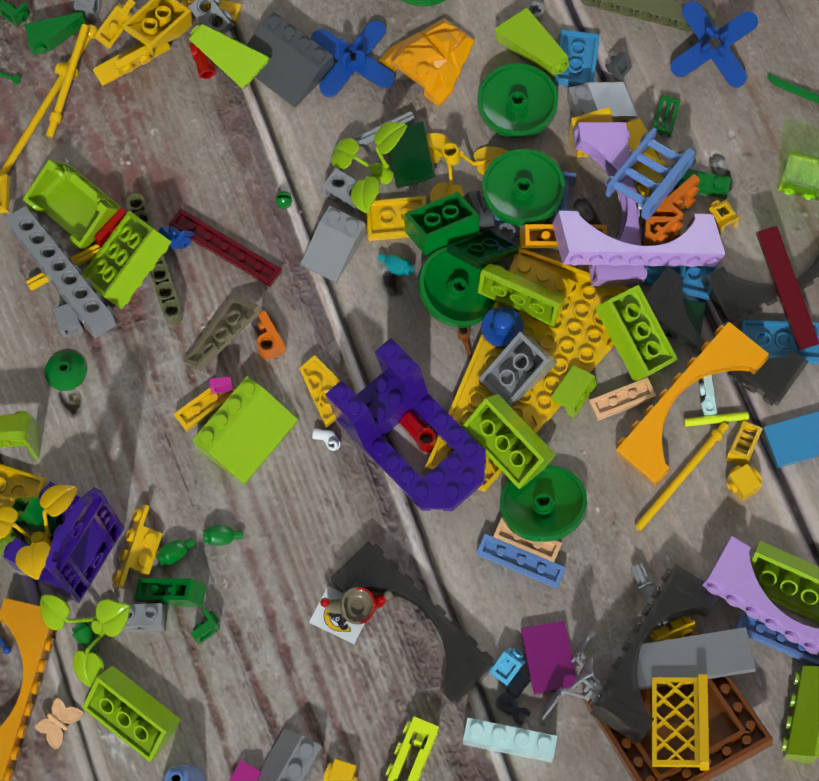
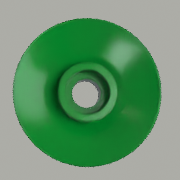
[45,351,87,391]

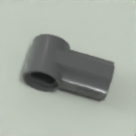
[463,190,495,232]

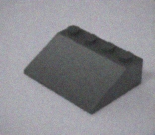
[247,11,334,108]

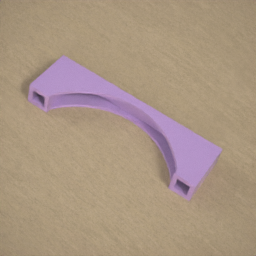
[573,122,647,286]
[552,211,725,267]
[702,536,819,656]

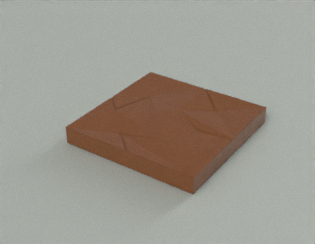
[582,630,773,781]

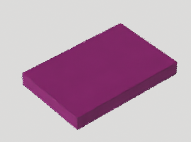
[521,621,578,695]

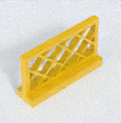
[652,674,709,771]

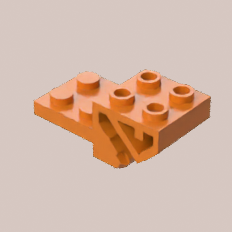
[641,174,700,246]

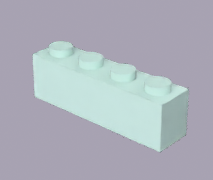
[463,718,557,763]

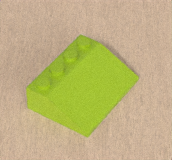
[81,211,171,309]
[192,376,298,485]

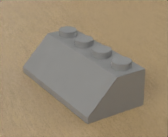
[257,728,324,781]

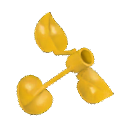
[427,133,508,202]
[0,485,78,580]

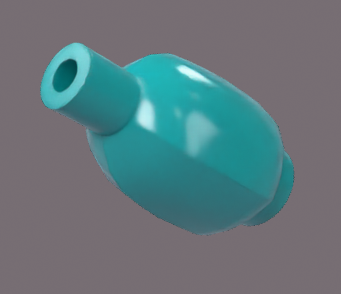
[378,253,415,277]

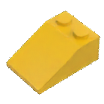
[121,0,192,49]

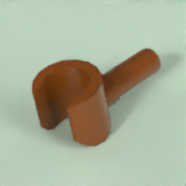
[457,327,472,357]

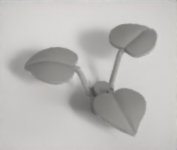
[542,631,611,726]

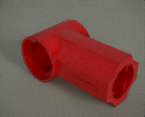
[189,42,216,79]
[399,411,436,453]

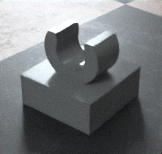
[605,51,632,81]

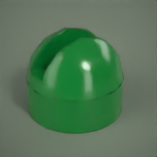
[276,191,292,209]

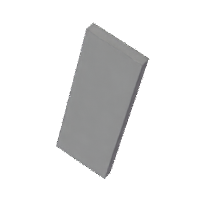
[612,627,756,693]

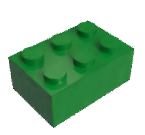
[404,191,479,256]

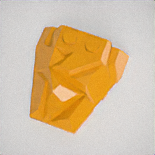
[378,18,475,107]

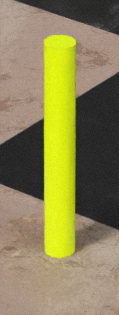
[684,411,749,427]

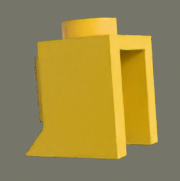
[707,200,740,235]

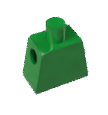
[12,496,62,535]

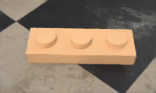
[589,377,656,421]
[493,518,562,562]

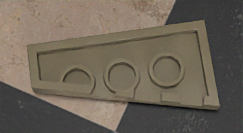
[183,296,262,371]

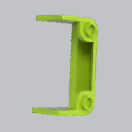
[0,411,39,459]

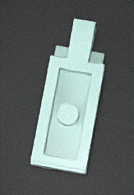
[699,375,717,416]

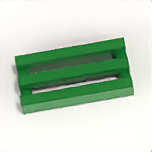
[652,95,681,138]

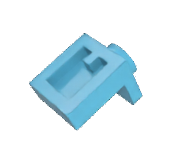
[489,648,527,686]

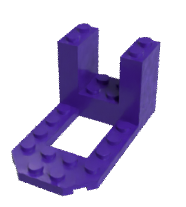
[325,338,486,511]
[3,481,124,603]

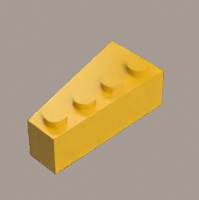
[626,118,670,197]

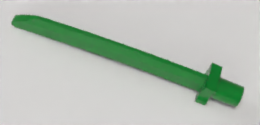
[767,74,819,104]

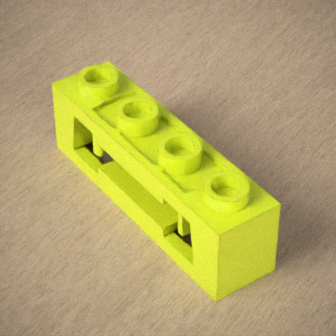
[385,717,439,781]

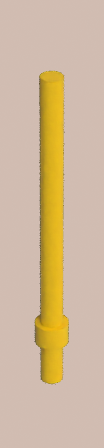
[45,24,89,138]

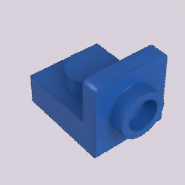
[158,226,194,249]

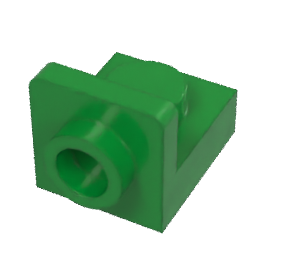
[0,0,30,27]
[190,608,220,645]

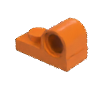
[256,310,286,359]

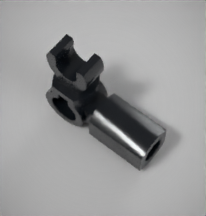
[495,671,531,726]

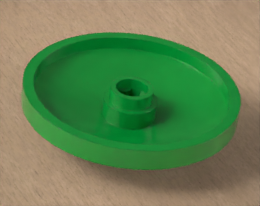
[477,63,558,138]
[482,149,565,226]
[417,247,496,328]
[500,465,588,542]

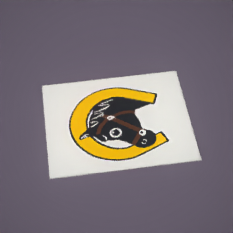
[309,586,365,644]

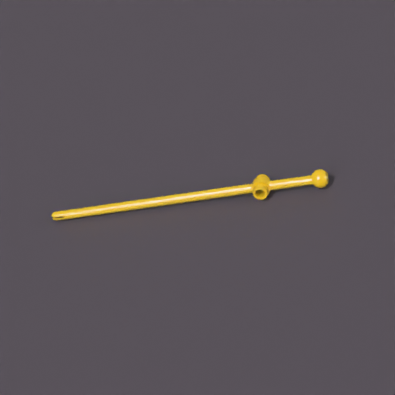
[0,24,98,175]

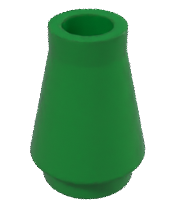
[72,622,99,653]

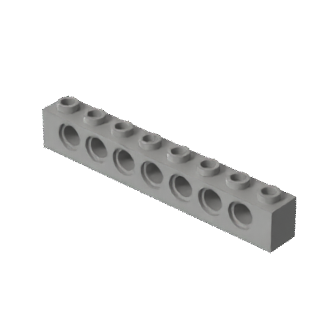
[4,206,116,339]

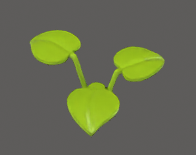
[331,122,407,214]
[40,594,131,688]

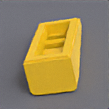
[726,420,763,467]

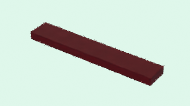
[169,208,282,287]
[756,226,819,351]

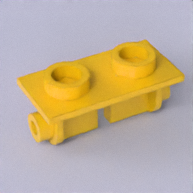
[649,616,696,642]

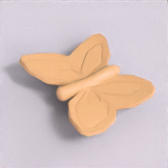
[34,698,83,749]

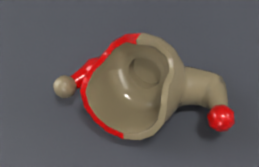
[320,587,393,625]

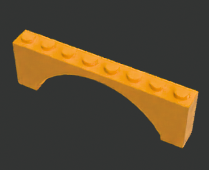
[616,322,769,487]
[0,598,54,781]

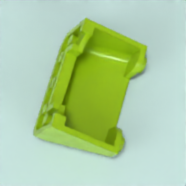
[23,160,121,250]

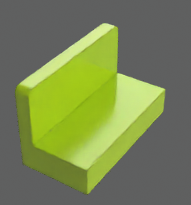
[551,365,597,418]

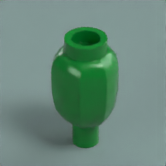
[203,525,243,546]
[155,538,195,566]

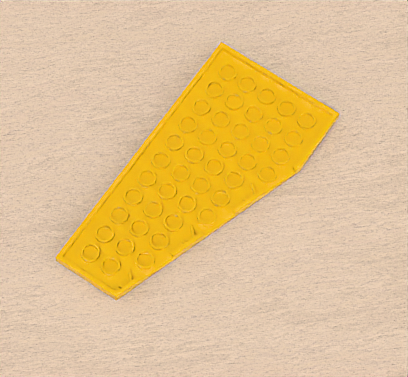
[425,247,631,493]

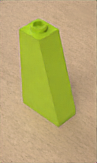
[494,8,569,77]
[189,24,271,89]

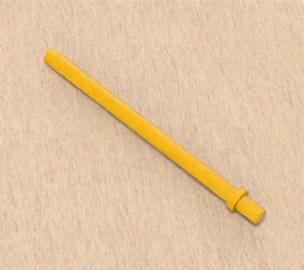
[634,422,729,531]

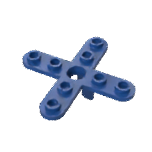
[671,1,758,88]
[311,21,395,97]

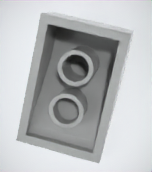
[567,82,637,122]
[300,206,367,283]
[479,332,557,407]

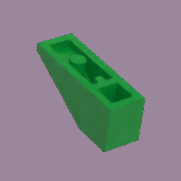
[24,12,87,54]
[134,578,207,607]

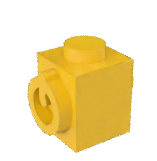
[726,464,763,502]
[323,759,358,781]

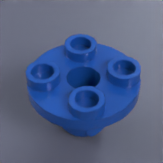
[481,307,524,348]

